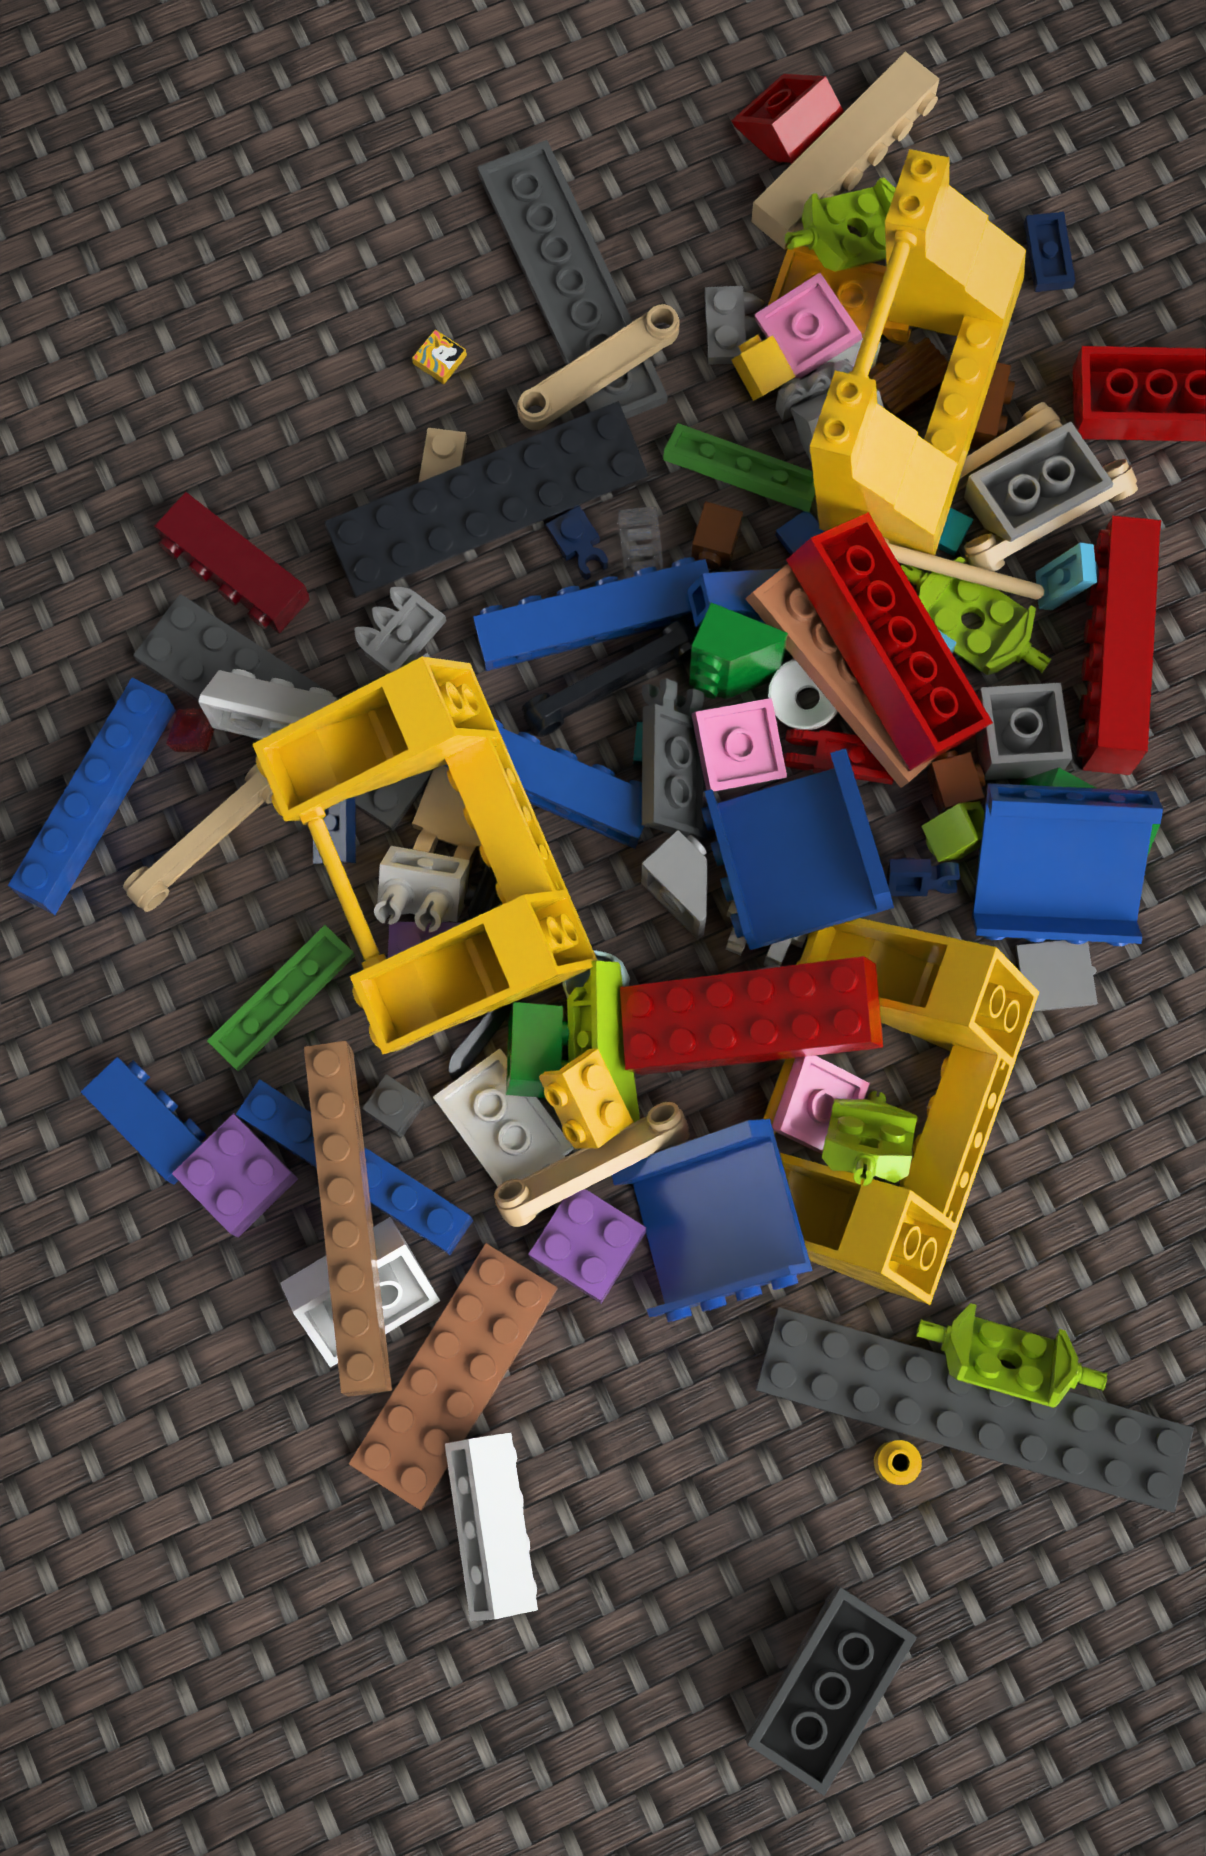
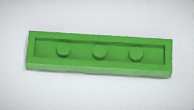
[662,423,816,513]
[207,925,355,1072]

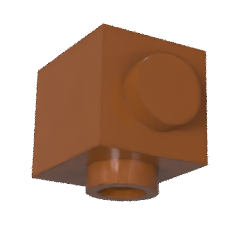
[927,751,985,815]

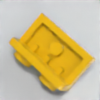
[539,1049,633,1149]

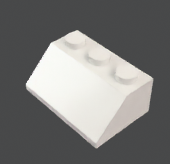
[198,669,337,739]
[280,1217,440,1367]

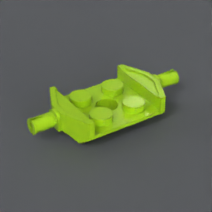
[785,177,896,272]
[901,557,1052,675]
[822,1091,917,1186]
[916,1303,1108,1408]

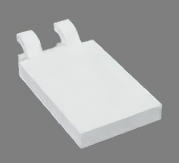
[433,1049,574,1214]

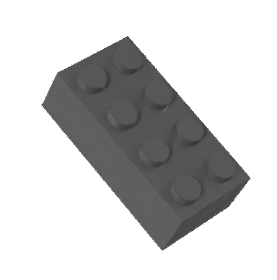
[745,1585,917,1796]

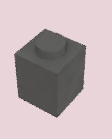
[362,1074,425,1138]

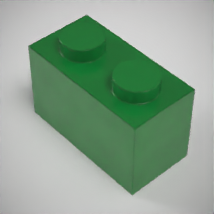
[506,1002,569,1098]

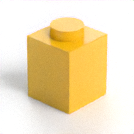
[731,335,796,401]

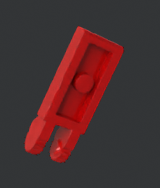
[783,729,894,785]

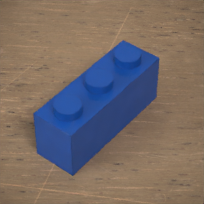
[81,1057,207,1185]

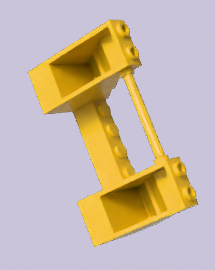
[810,149,1026,555]
[252,656,598,1055]
[763,918,1039,1305]

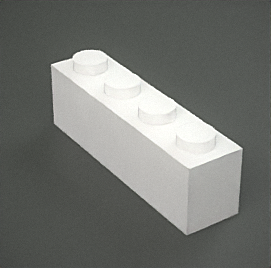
[445,1433,538,1621]

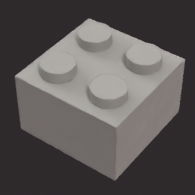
[975,683,1072,781]

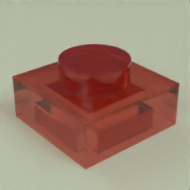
[166,709,215,752]

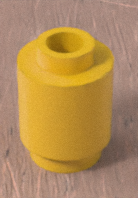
[874,1440,922,1485]

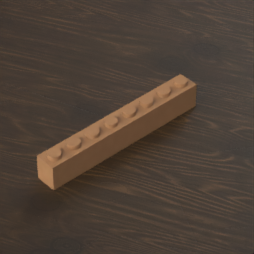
[304,1041,392,1397]

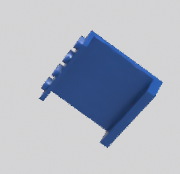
[701,748,894,950]
[972,783,1163,946]
[612,1119,813,1322]

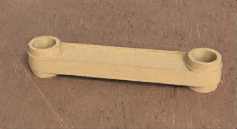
[517,304,680,430]
[955,402,1063,493]
[964,459,1138,572]
[123,765,273,912]
[494,1102,690,1227]

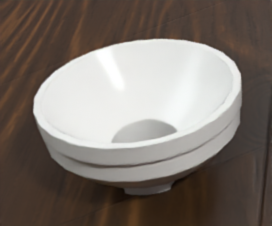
[768,659,837,730]

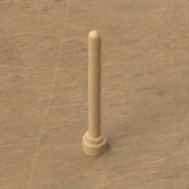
[881,533,1044,600]

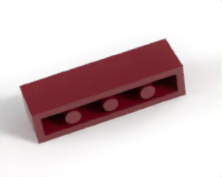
[155,492,310,634]

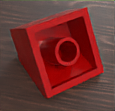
[731,74,844,164]

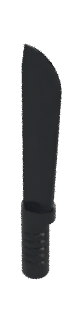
[449,999,522,1081]

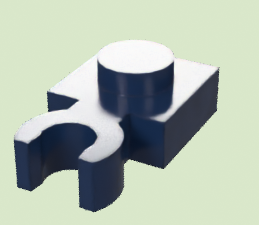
[546,506,608,580]
[886,857,960,896]

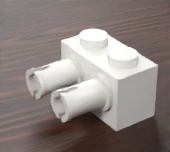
[374,846,470,932]

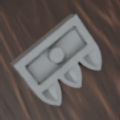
[704,286,764,365]
[775,358,853,421]
[354,587,446,674]

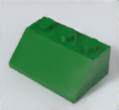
[689,602,788,699]

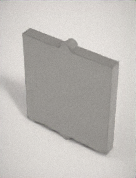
[1015,940,1098,1012]

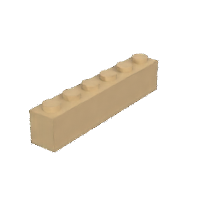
[751,51,939,250]

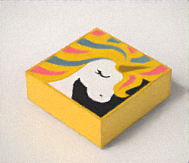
[412,329,467,384]

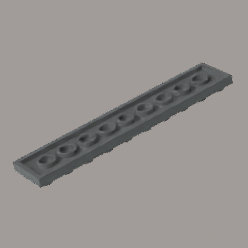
[755,1307,1194,1513]

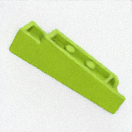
[567,961,640,1123]

